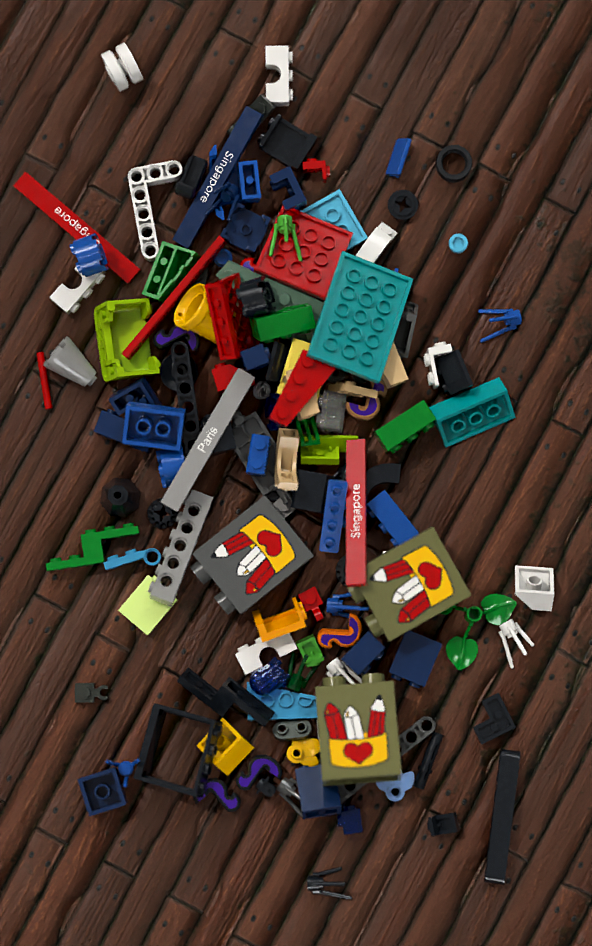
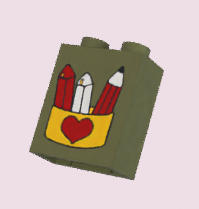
[345,526,471,641]
[315,673,402,786]

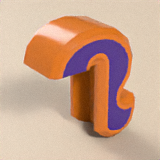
[317,611,362,649]

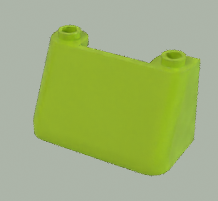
[94,298,161,382]

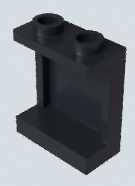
[258,114,317,173]

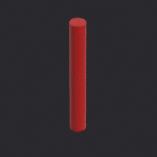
[36,352,53,410]

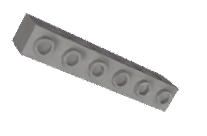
[148,489,213,607]

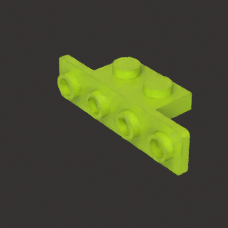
[297,435,359,465]

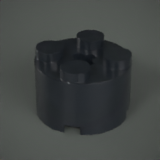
[236,276,276,319]

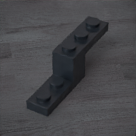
[177,667,275,726]

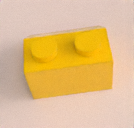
[196,718,254,776]

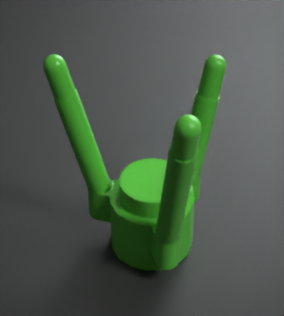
[269,215,302,262]

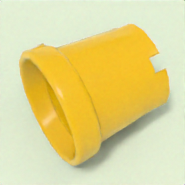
[174,283,236,344]

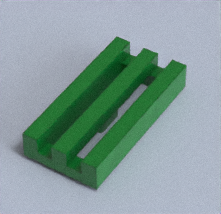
[294,416,320,447]

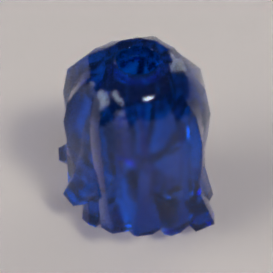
[249,657,290,696]

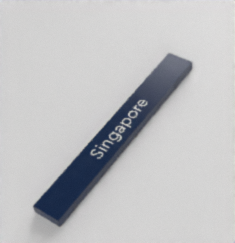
[172,106,264,250]

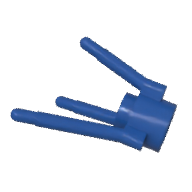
[478,308,522,343]
[327,593,369,621]
[105,759,140,787]

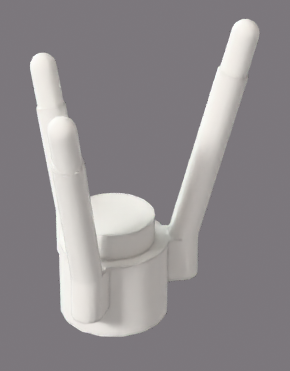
[498,619,534,669]
[326,658,362,684]

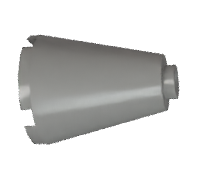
[43,336,97,387]

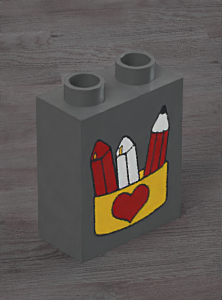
[190,495,314,615]

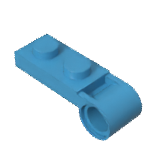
[103,548,162,571]

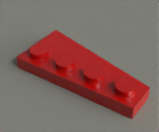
[268,349,336,427]

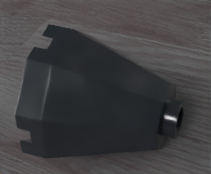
[100,478,141,518]

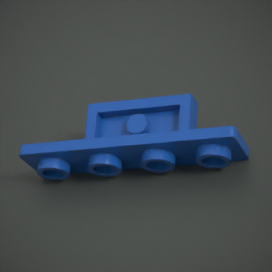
[319,479,348,553]

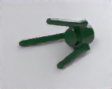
[285,652,325,692]

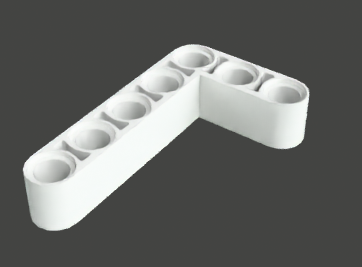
[128,161,183,262]

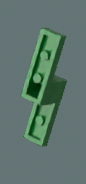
[46,523,140,571]

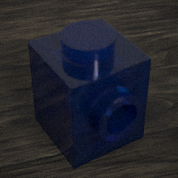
[337,805,363,835]

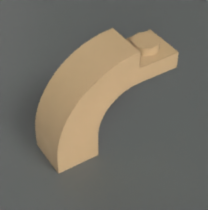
[274,428,300,491]

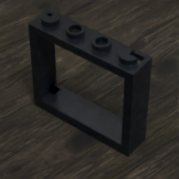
[134,703,223,798]

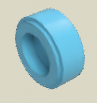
[448,234,468,253]

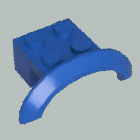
[209,145,261,220]

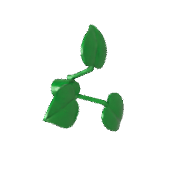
[440,594,517,670]

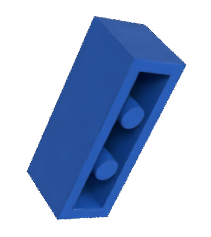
[366,490,419,547]

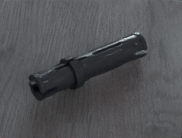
[413,731,444,790]

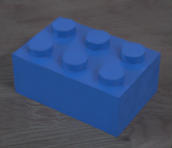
[122,402,186,451]

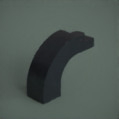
[366,463,401,503]

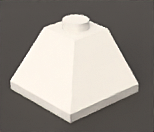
[515,565,554,611]

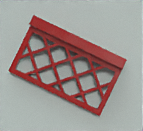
[204,273,255,360]

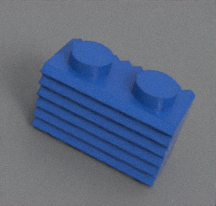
[246,434,271,477]

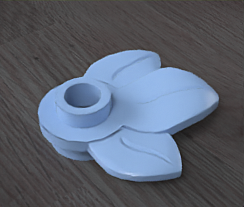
[376,770,414,801]

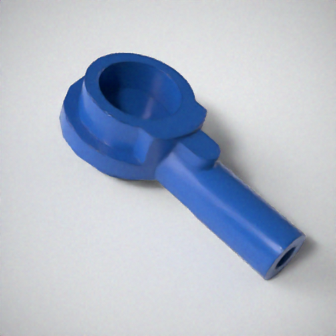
[214,249,233,268]

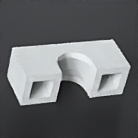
[266,46,293,106]
[49,267,106,315]
[235,633,297,675]

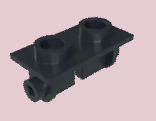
[256,776,276,797]

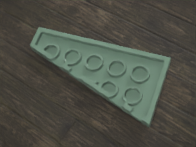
[216,260,324,343]

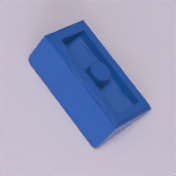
[386,138,411,178]

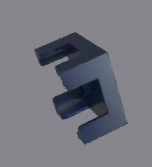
[269,166,307,211]
[220,202,271,256]

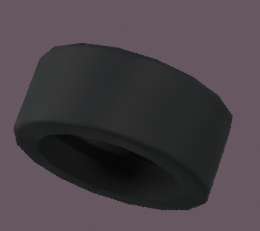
[436,145,472,183]

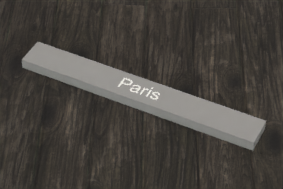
[161,368,255,512]

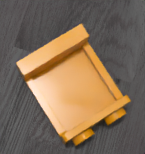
[252,597,308,643]

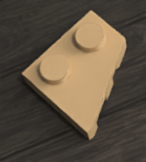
[327,381,378,398]

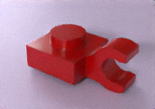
[298,586,324,622]

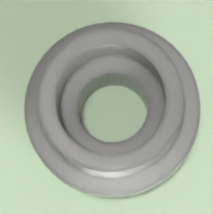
[253,380,271,400]

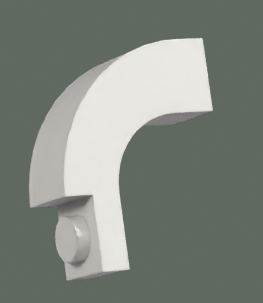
[356,222,397,263]

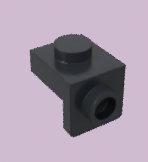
[427,812,460,837]

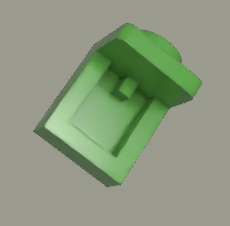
[296,634,324,668]

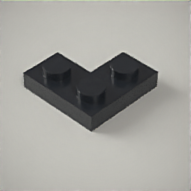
[473,693,516,745]

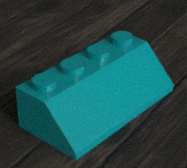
[429,377,516,447]

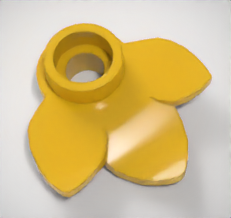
[286,729,320,767]

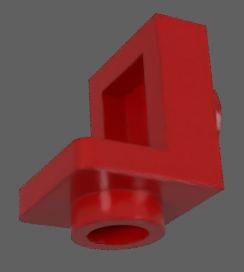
[302,158,330,183]

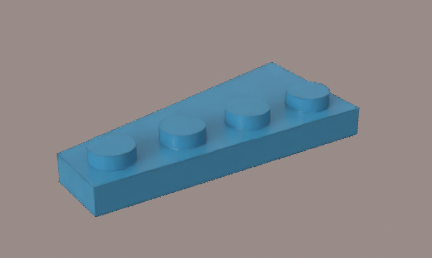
[247,682,317,721]

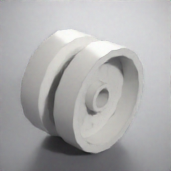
[101,43,144,92]

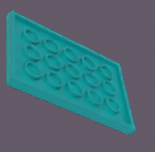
[306,251,413,384]

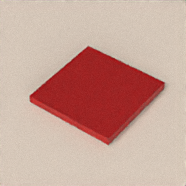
[254,205,353,301]

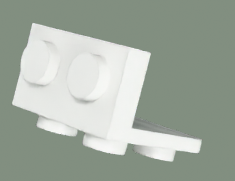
[423,342,452,389]

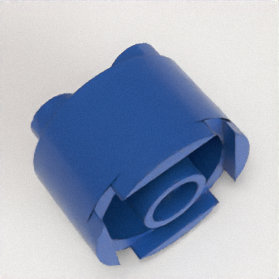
[70,233,109,277]
[156,446,185,488]

